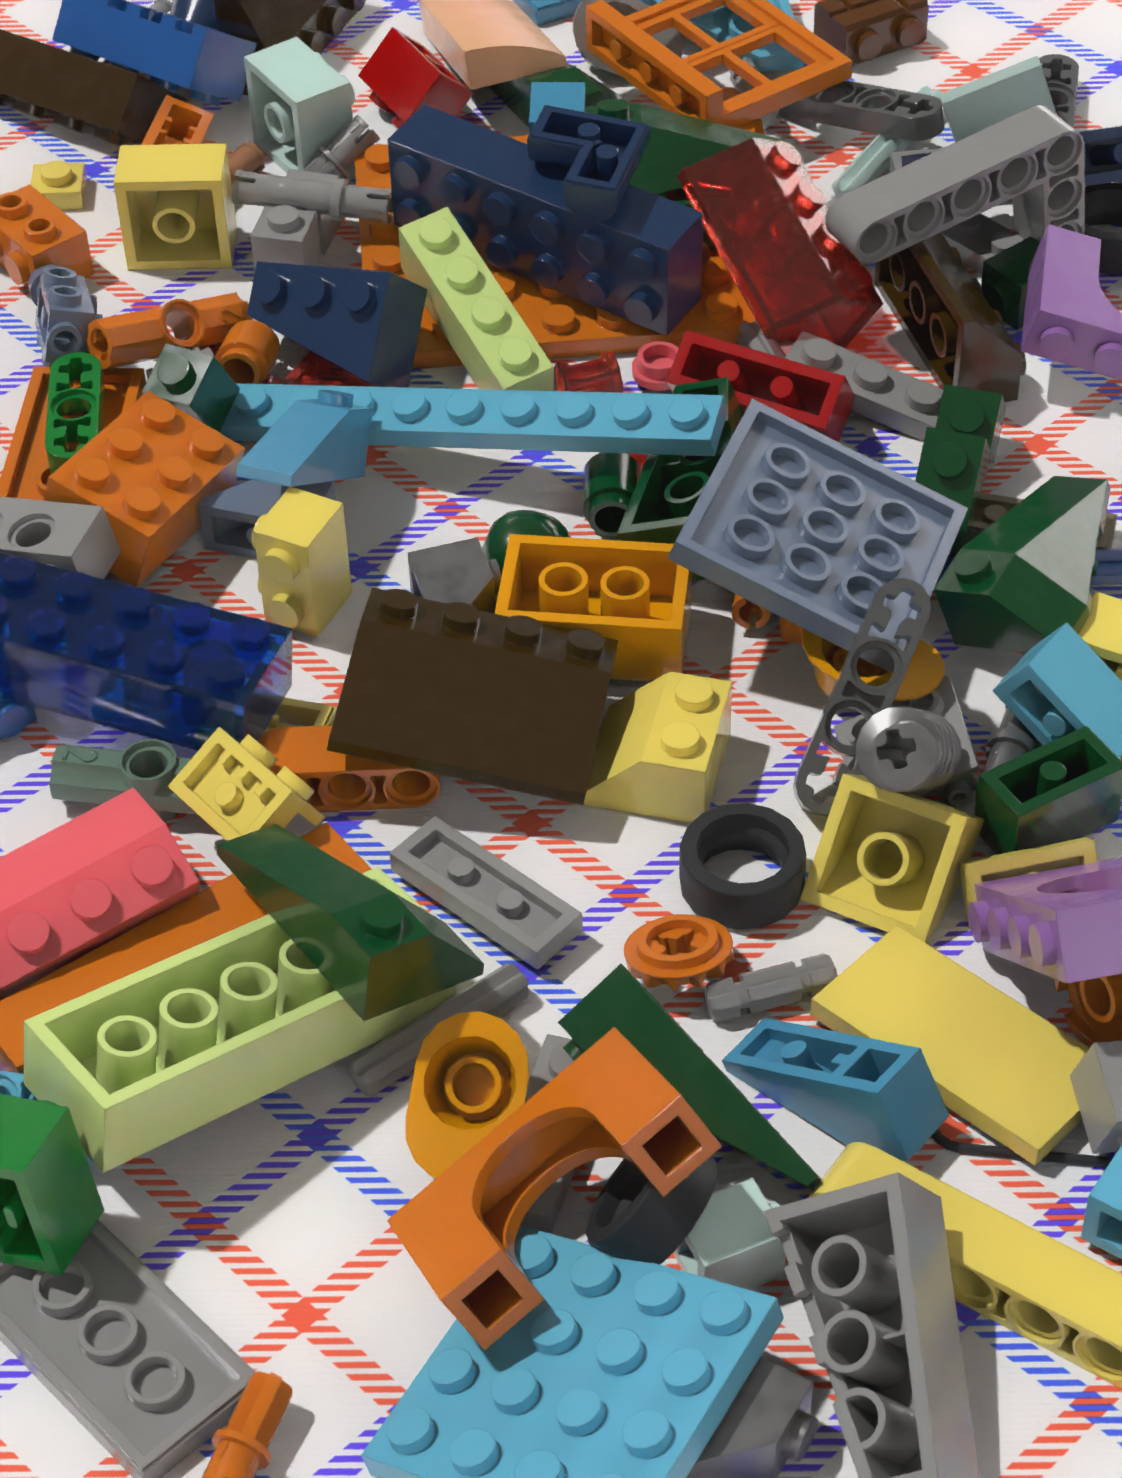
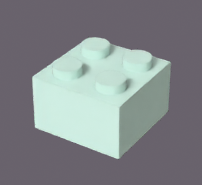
[244,37,359,173]

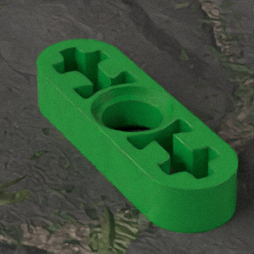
[45,352,105,473]

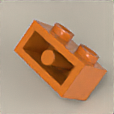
[0,184,94,290]

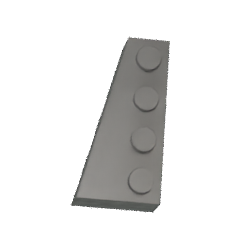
[764,1172,980,1478]

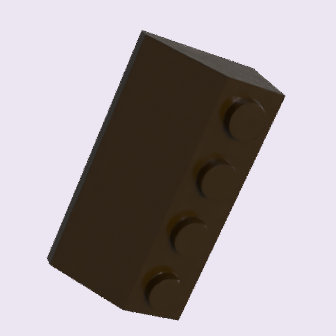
[0,29,188,146]
[874,232,1026,402]

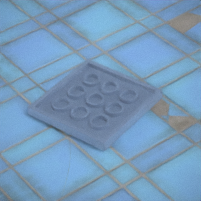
[667,399,968,673]

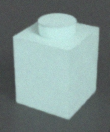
[673,1178,785,1290]

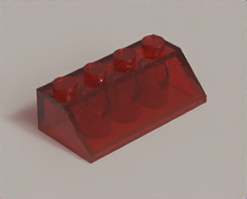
[677,137,883,348]

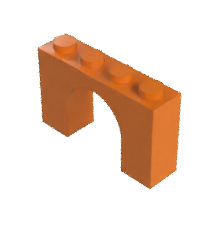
[387,1027,722,1350]

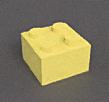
[113,143,237,270]

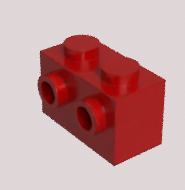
[358,27,473,128]

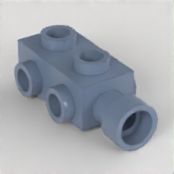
[28,264,103,366]

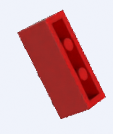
[666,330,855,442]

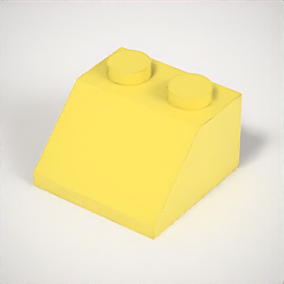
[584,671,732,823]
[800,774,984,943]

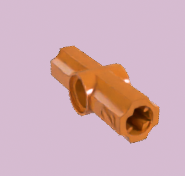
[86,292,253,370]

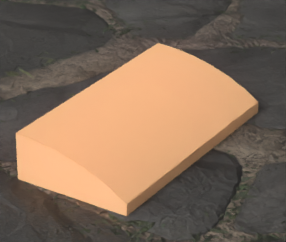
[418,0,567,90]

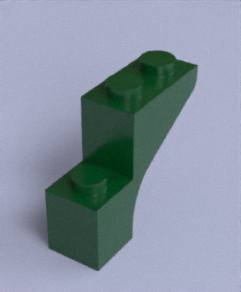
[915,384,1006,554]

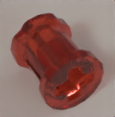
[554,351,623,393]

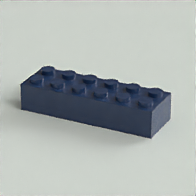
[387,104,703,336]

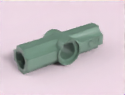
[49,739,198,822]

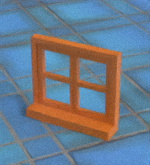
[586,0,853,128]

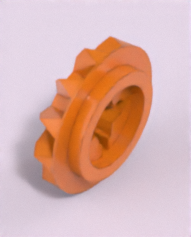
[624,914,734,992]

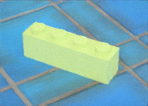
[398,207,554,391]

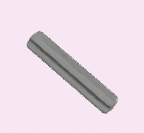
[349,963,529,1096]

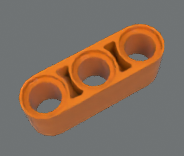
[257,725,441,812]

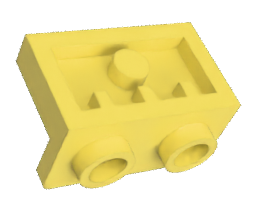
[167,727,325,841]

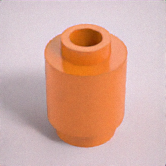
[215,320,280,384]

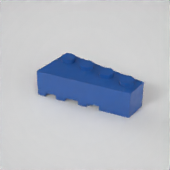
[52,0,257,106]

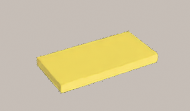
[810,925,1090,1166]

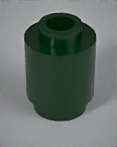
[583,453,641,537]

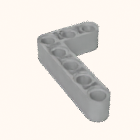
[825,105,1085,264]

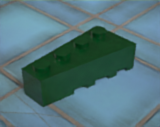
[617,377,744,582]

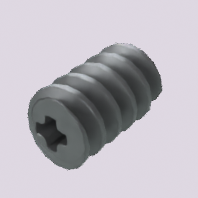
[856,707,962,792]

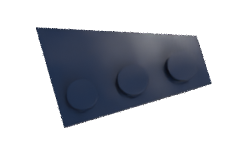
[246,261,428,388]

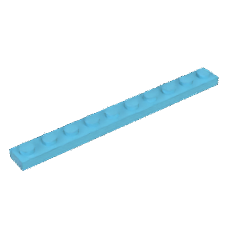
[220,383,728,456]

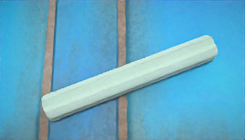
[831,85,943,199]

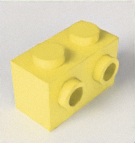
[251,487,352,638]

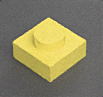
[31,161,87,210]

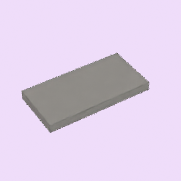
[0,1220,256,1478]

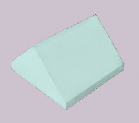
[939,55,1057,142]

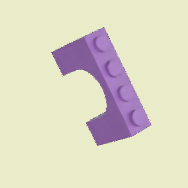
[1021,224,1122,381]
[968,857,1122,984]

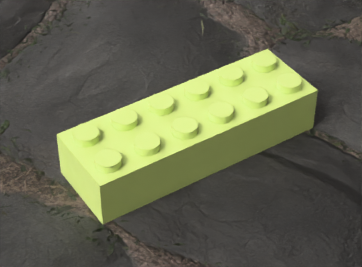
[24,867,457,1173]

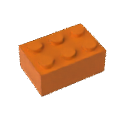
[43,391,245,588]

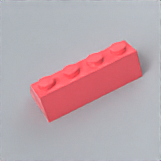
[0,787,199,1001]

